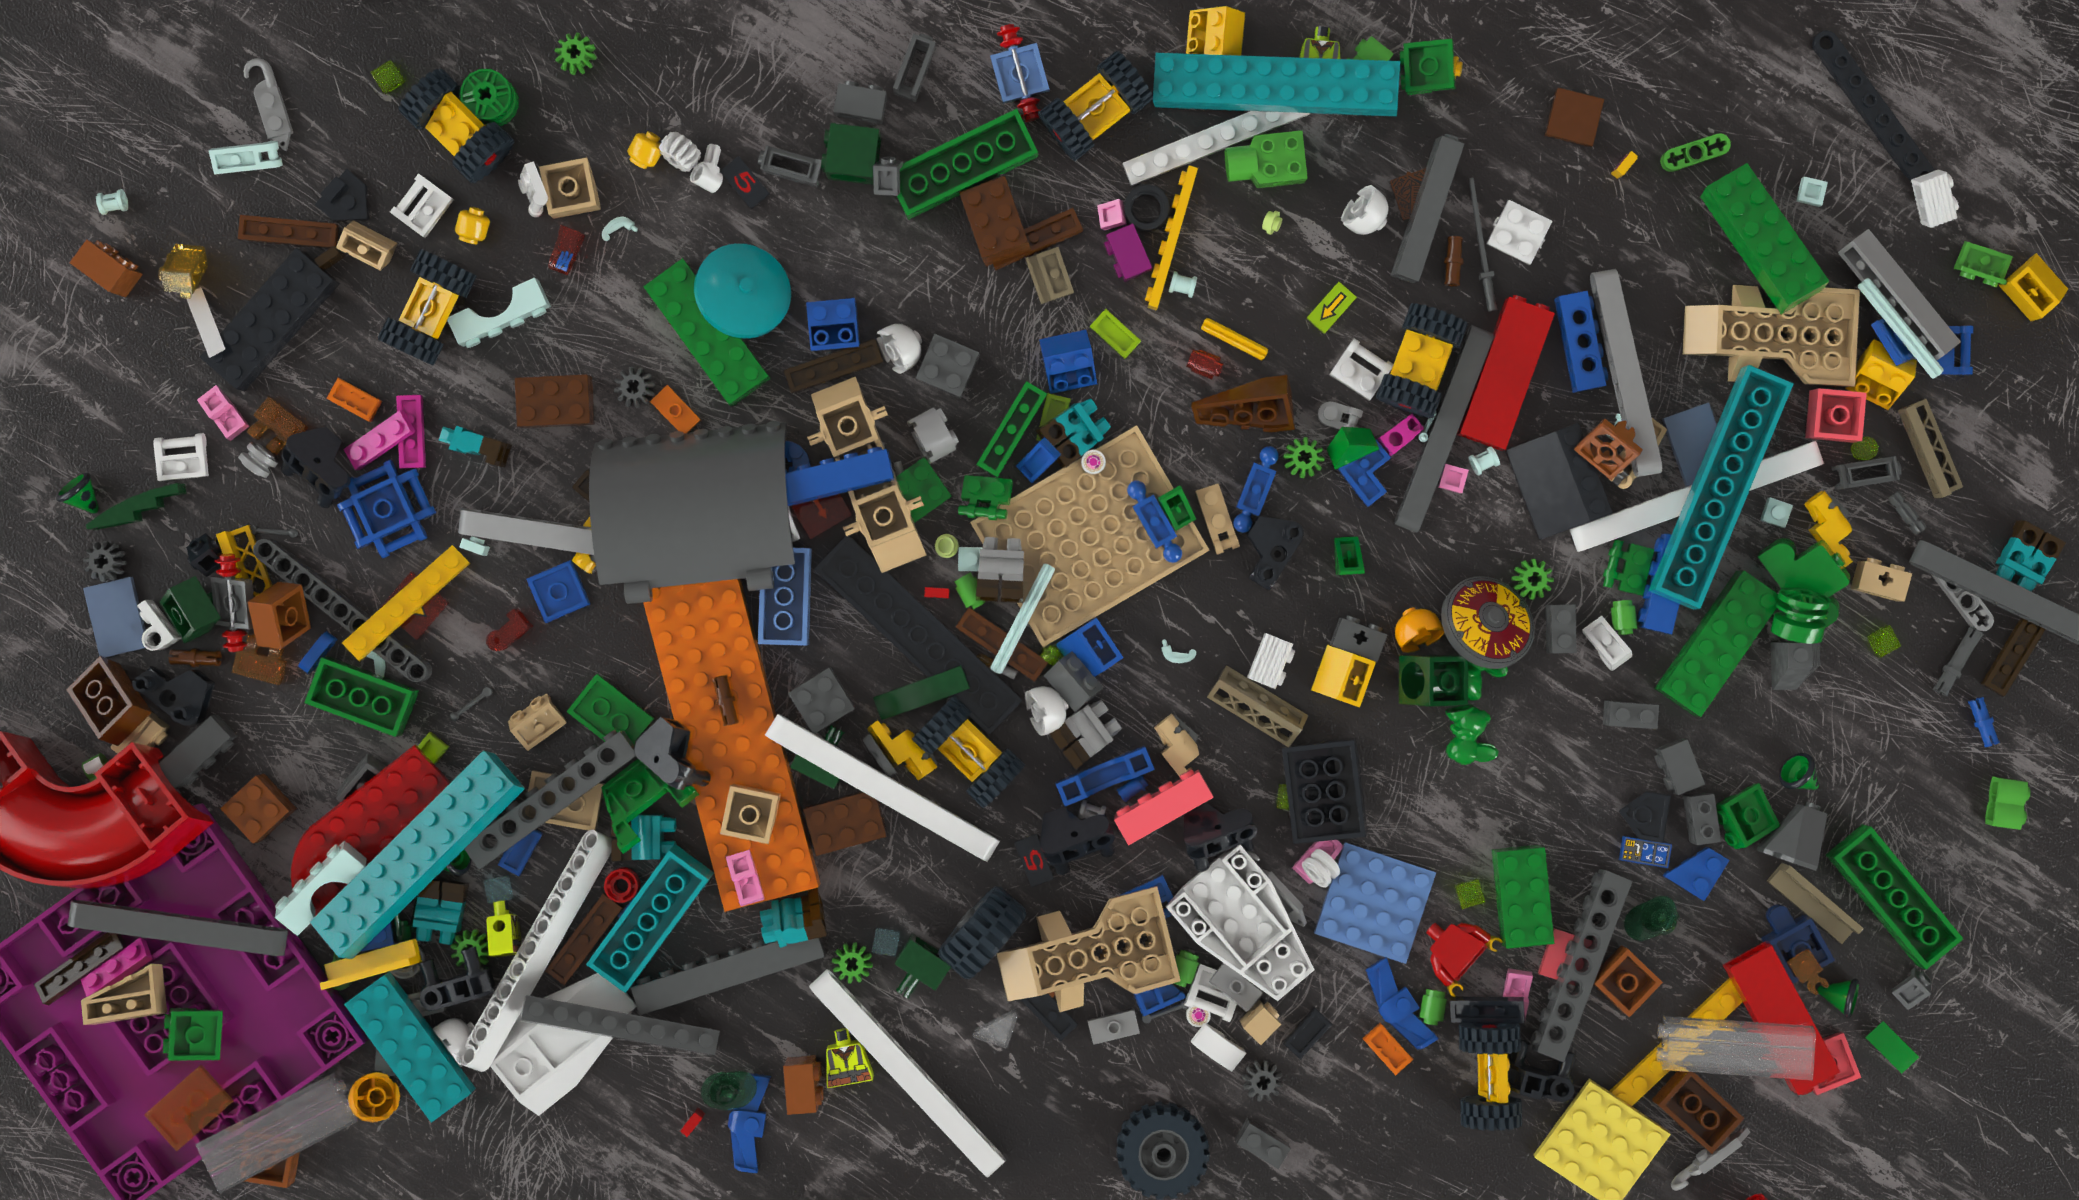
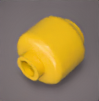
[627,131,661,169]
[455,207,490,244]

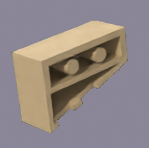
[81,964,167,1025]

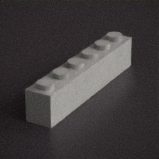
[1838,229,1961,361]

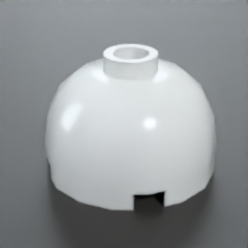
[1341,185,1388,235]
[877,324,922,374]
[1025,686,1069,736]
[433,1018,475,1067]

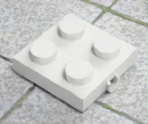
[1486,200,1552,265]

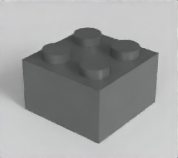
[916,334,980,399]
[788,667,856,734]

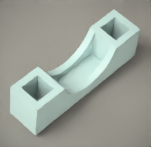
[447,277,551,348]
[275,840,367,936]

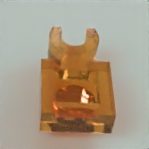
[1787,949,1829,995]

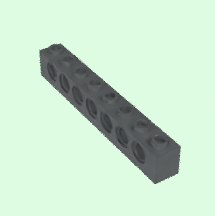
[465,730,636,869]
[1531,869,1633,1062]

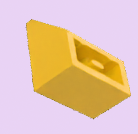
[1186,6,1245,56]
[1999,253,2068,321]
[1845,339,1917,410]
[1311,645,1376,707]

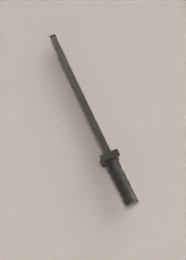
[1469,177,1498,312]

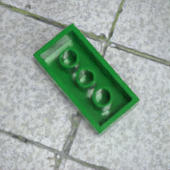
[304,657,419,737]
[1491,845,1555,949]

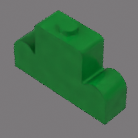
[1758,538,1850,628]

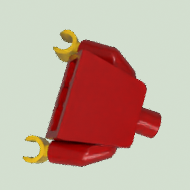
[1426,923,1502,997]

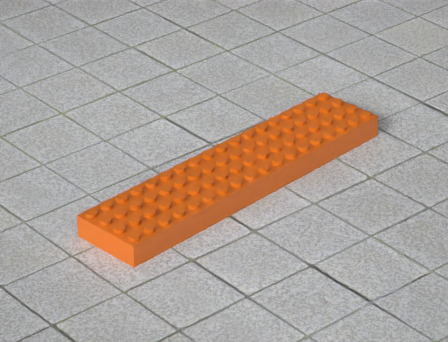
[643,579,821,912]

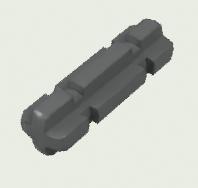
[1888,491,1926,534]

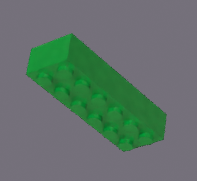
[897,109,1038,220]
[1700,163,1829,315]
[643,258,771,407]
[1654,570,1780,717]
[1825,824,1963,970]

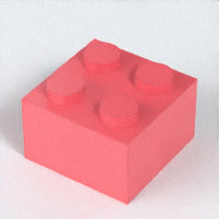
[1805,388,1867,443]

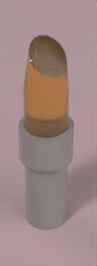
[976,653,1018,679]

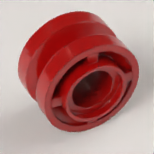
[604,867,641,903]

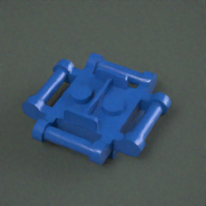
[337,459,436,558]

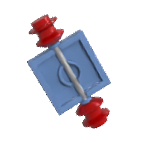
[990,24,1050,122]

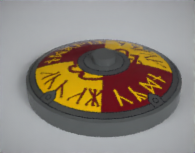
[1441,576,1535,669]

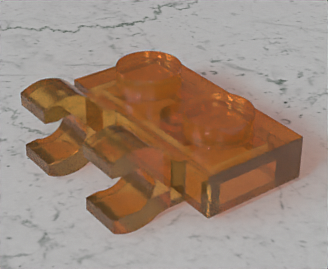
[247,396,309,455]
[231,634,287,685]

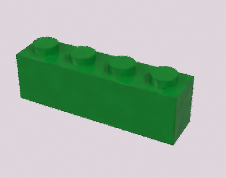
[976,381,1047,478]

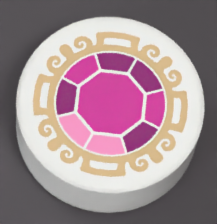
[1081,450,1106,474]
[1186,1006,1211,1027]

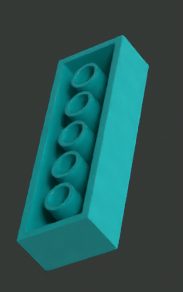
[586,844,714,993]
[344,972,476,1123]

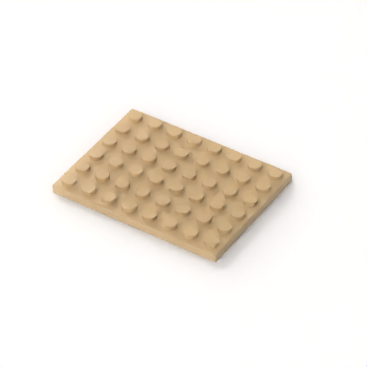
[970,426,1210,647]

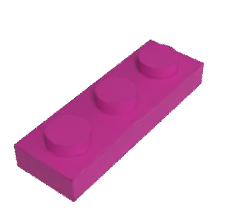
[396,395,426,469]
[344,411,415,470]
[81,937,153,997]

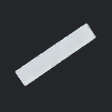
[185,287,225,358]

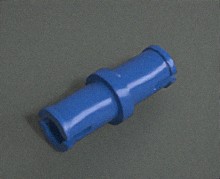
[1968,697,2000,747]

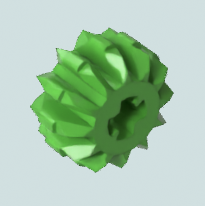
[555,33,597,75]
[1283,437,1325,478]
[1512,559,1554,600]
[451,929,489,970]
[832,942,873,984]

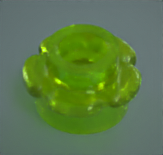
[1040,645,1062,666]

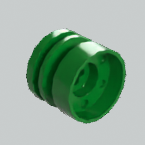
[460,69,519,126]
[1771,588,1831,644]

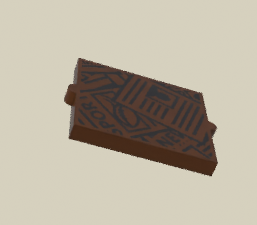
[1390,168,1426,221]

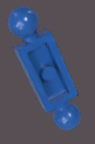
[1233,446,1279,533]
[1127,480,1182,563]

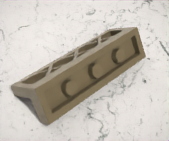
[1898,399,1963,499]
[1207,665,1308,747]
[1767,863,1864,944]

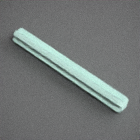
[1858,278,1944,378]
[991,563,1055,674]

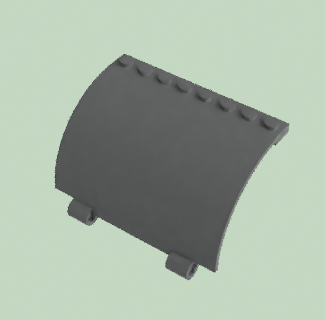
[589,421,795,604]

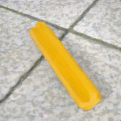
[1201,318,1268,360]

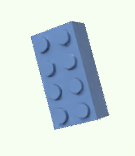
[758,548,812,646]

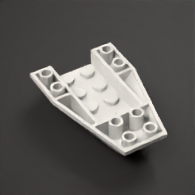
[1166,845,1314,1001]
[490,973,637,1116]

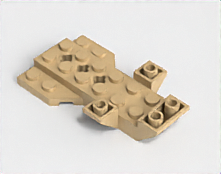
[1683,285,1860,387]
[997,886,1181,1012]

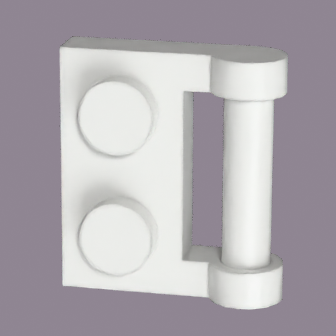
[518,161,548,217]
[390,173,454,238]
[1329,338,1394,401]
[154,433,209,481]
[1184,964,1237,1022]

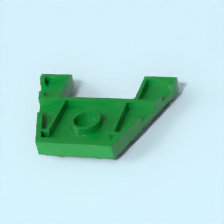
[601,759,699,854]

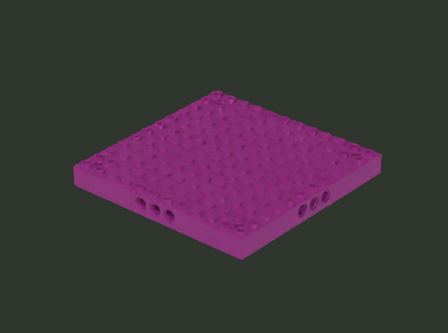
[0,803,370,1200]

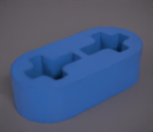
[298,631,337,674]

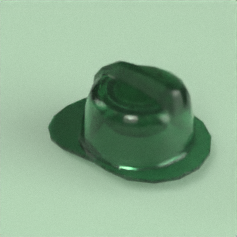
[1624,896,1680,941]
[701,1071,757,1111]

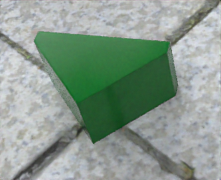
[1326,427,1379,470]
[1157,485,1196,531]
[1334,537,1365,575]

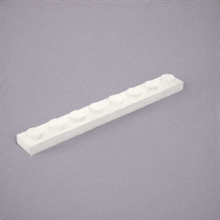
[1122,111,1310,187]

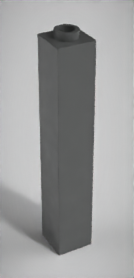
[1391,134,1464,283]

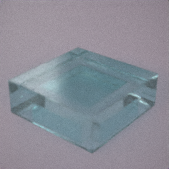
[484,875,513,904]
[872,928,900,957]

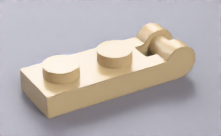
[1195,483,1240,555]

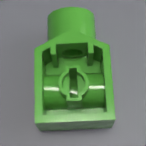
[1225,130,1308,188]

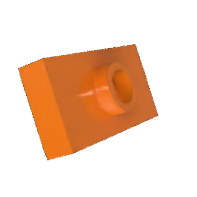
[326,378,382,422]
[650,385,701,434]
[1362,1023,1413,1076]

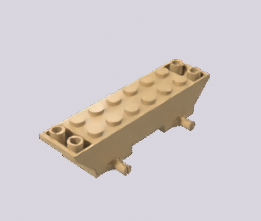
[807,376,927,573]

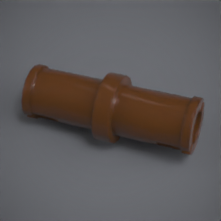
[1444,236,1464,287]
[169,648,222,667]
[712,675,739,726]

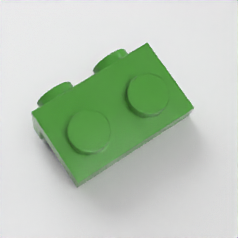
[1954,241,2013,287]

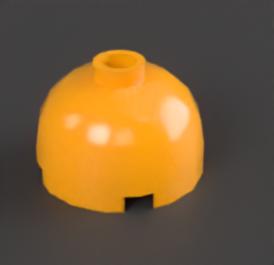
[1395,607,1444,653]
[348,1072,400,1123]

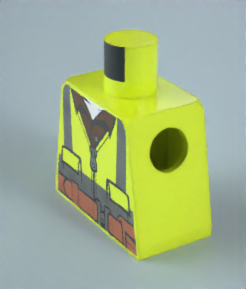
[486,901,522,957]
[826,1028,874,1088]

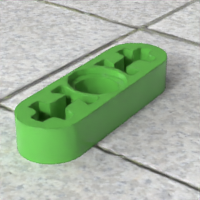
[1660,134,1731,172]

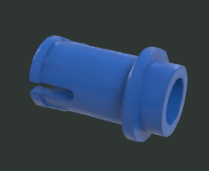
[1117,775,1149,802]

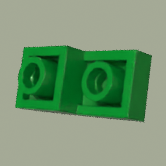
[1865,1021,1920,1074]

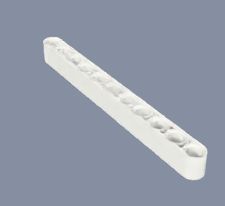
[1569,441,1824,552]
[765,714,1000,862]
[459,830,612,1072]
[809,969,1006,1177]

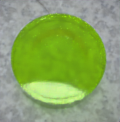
[1851,436,1878,461]

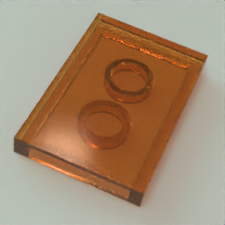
[144,1065,234,1151]

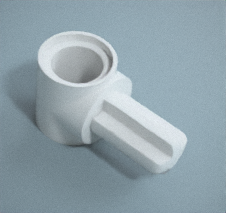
[690,144,723,193]

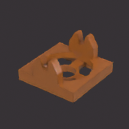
[1574,419,1643,480]

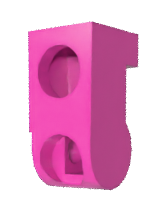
[1377,413,1424,456]

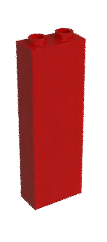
[1456,295,1555,451]
[1723,942,1840,1095]

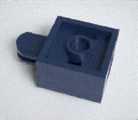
[1761,904,1835,984]

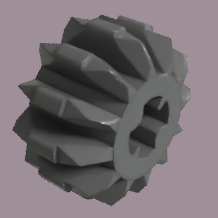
[614,367,656,408]
[83,541,127,582]
[1242,1060,1283,1102]

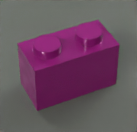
[1104,223,1152,282]

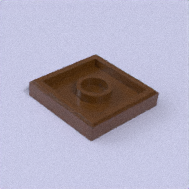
[1545,88,1604,147]

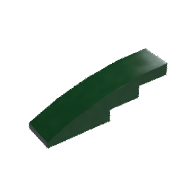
[86,483,187,530]
[873,665,970,720]

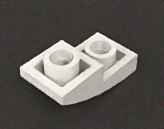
[1191,1023,1246,1072]

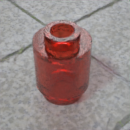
[1186,349,1223,380]

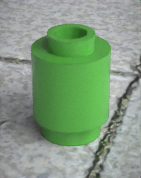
[954,572,986,610]
[1611,600,1638,635]
[1174,949,1199,987]
[1419,989,1447,1026]

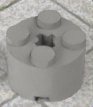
[907,408,959,464]

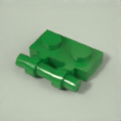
[958,475,1013,521]
[1603,539,1654,596]

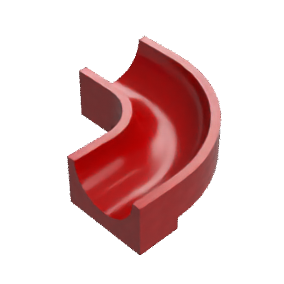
[0,731,214,889]

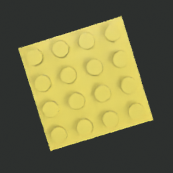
[1534,1079,1671,1200]

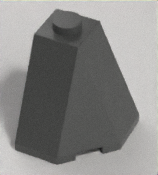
[1771,641,1820,690]
[1756,802,1827,871]

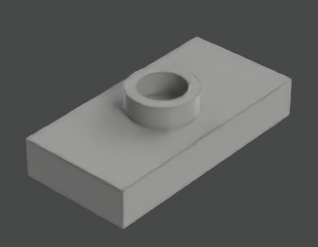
[1209,963,1262,1012]
[1087,1009,1140,1045]

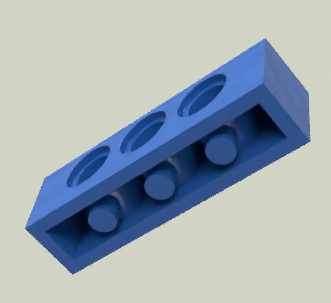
[1554,291,1608,393]

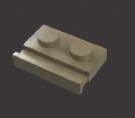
[1025,247,1074,305]

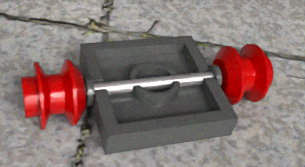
[211,553,254,652]

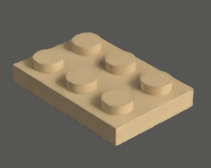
[525,770,605,831]

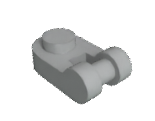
[1317,401,1363,430]

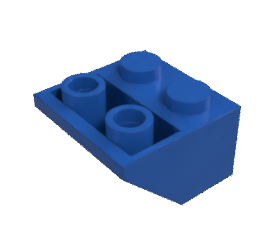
[806,298,859,351]
[1039,330,1097,394]
[1056,617,1123,677]

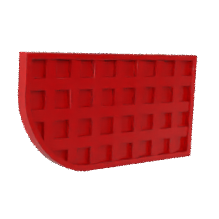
[291,744,451,916]

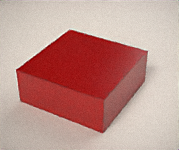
[924,587,950,598]
[680,1108,705,1137]

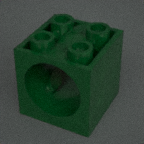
[821,123,882,185]
[1399,655,1468,706]

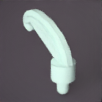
[602,216,638,241]
[1418,411,1437,442]
[1161,639,1196,663]
[367,651,386,677]

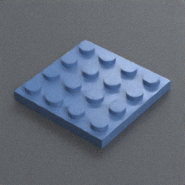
[1314,842,1436,964]

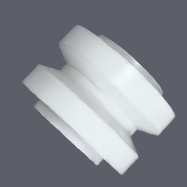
[1302,849,1340,887]

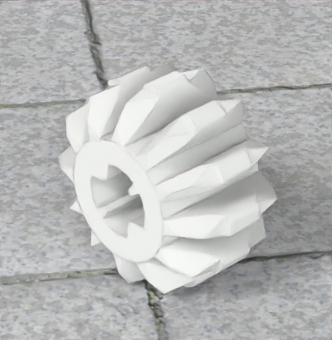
[659,132,701,172]

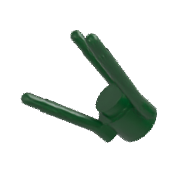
[391,896,417,941]

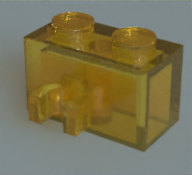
[159,244,208,299]

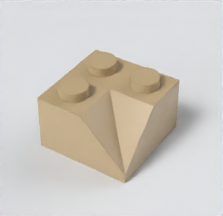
[539,158,601,219]
[720,784,781,844]

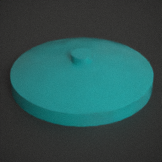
[694,244,791,339]

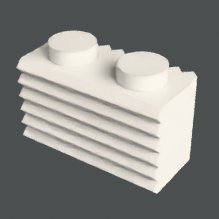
[1911,169,1959,228]
[1247,633,1295,689]

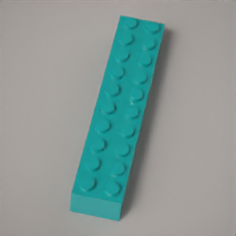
[1153,53,1400,116]
[1648,365,1793,610]
[310,750,525,959]

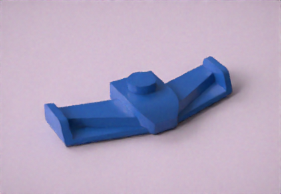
[1366,957,1439,1050]
[728,1073,771,1173]

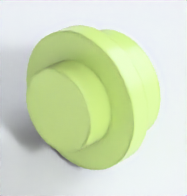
[1262,211,1282,235]
[935,534,959,558]

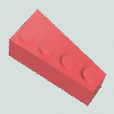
[1114,769,1214,846]

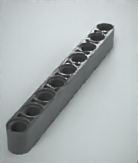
[1394,325,1494,533]
[253,539,432,682]
[1909,540,2079,645]
[68,900,288,956]

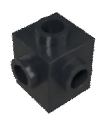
[186,533,223,577]

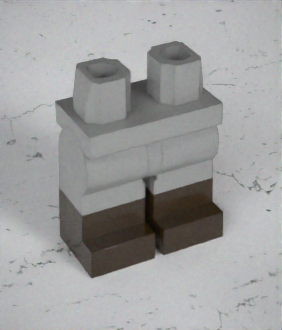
[976,537,1024,603]
[1049,699,1122,770]

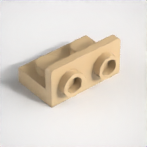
[508,694,567,751]

